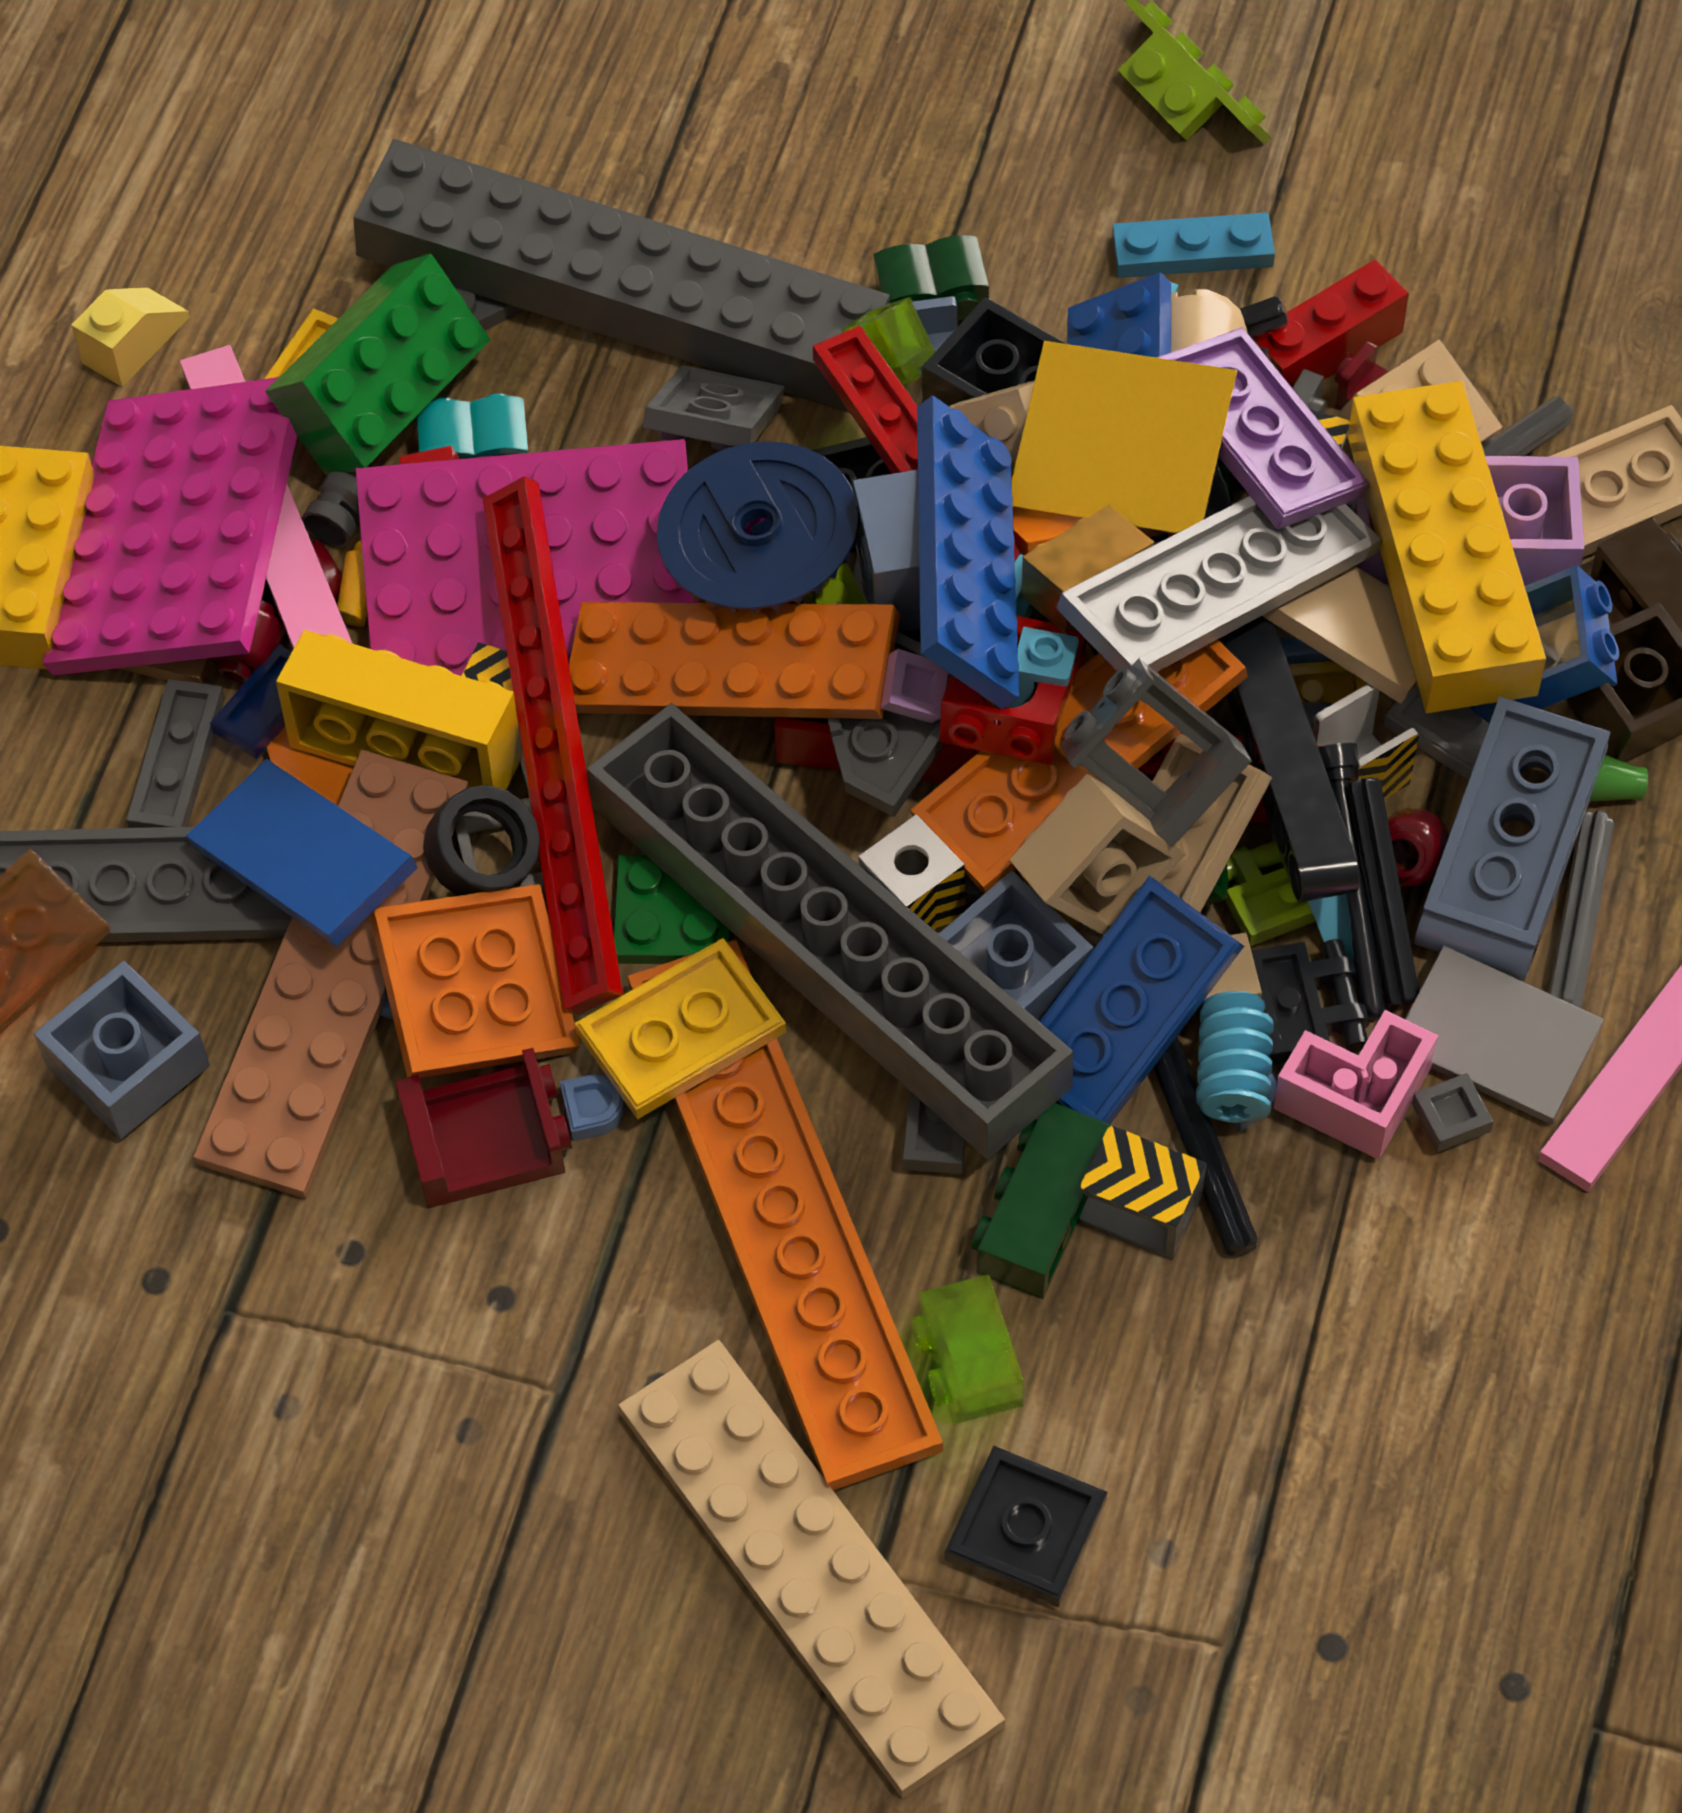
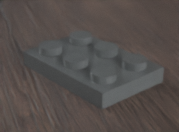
[642,365,785,451]

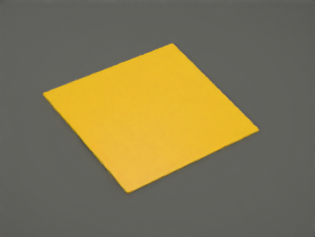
[1012,341,1237,534]

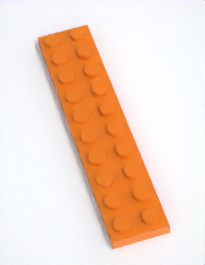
[627,940,943,1491]

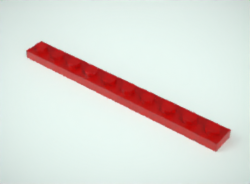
[482,476,623,1014]

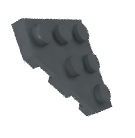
[826,602,951,817]

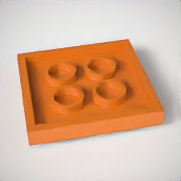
[369,884,580,1078]

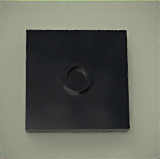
[944,1445,1108,1607]

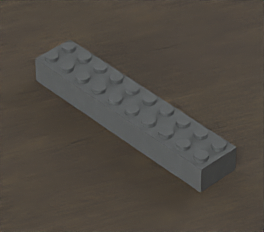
[353,138,890,413]
[586,703,1073,1160]

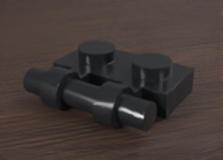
[1251,939,1370,1064]

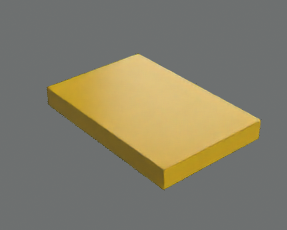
[575,938,786,1119]

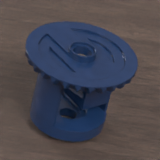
[657,441,860,615]

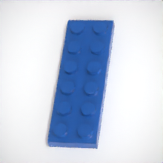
[917,396,1019,709]

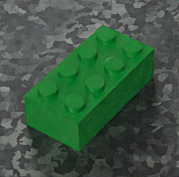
[265,254,491,476]

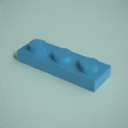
[1112,213,1275,278]

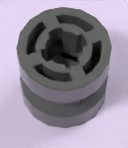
[301,471,360,548]

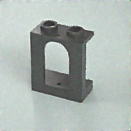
[1061,658,1252,847]

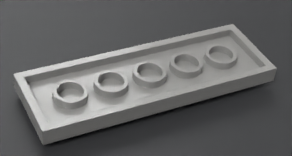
[1056,496,1382,672]

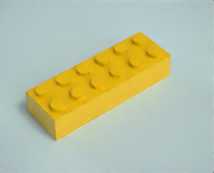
[1348,381,1546,713]

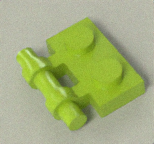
[1225,835,1316,947]

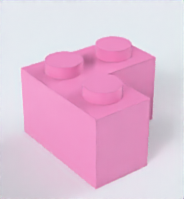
[1273,1010,1438,1160]

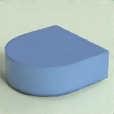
[560,1074,625,1141]

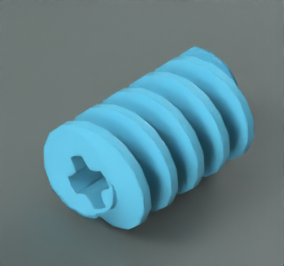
[1196,991,1273,1123]

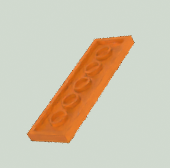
[569,602,900,719]
[910,639,1248,894]

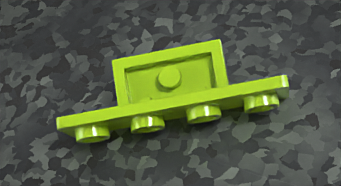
[1118,0,1272,144]

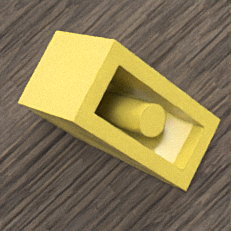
[71,288,190,387]

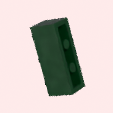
[971,1103,1113,1299]

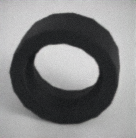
[423,785,540,896]

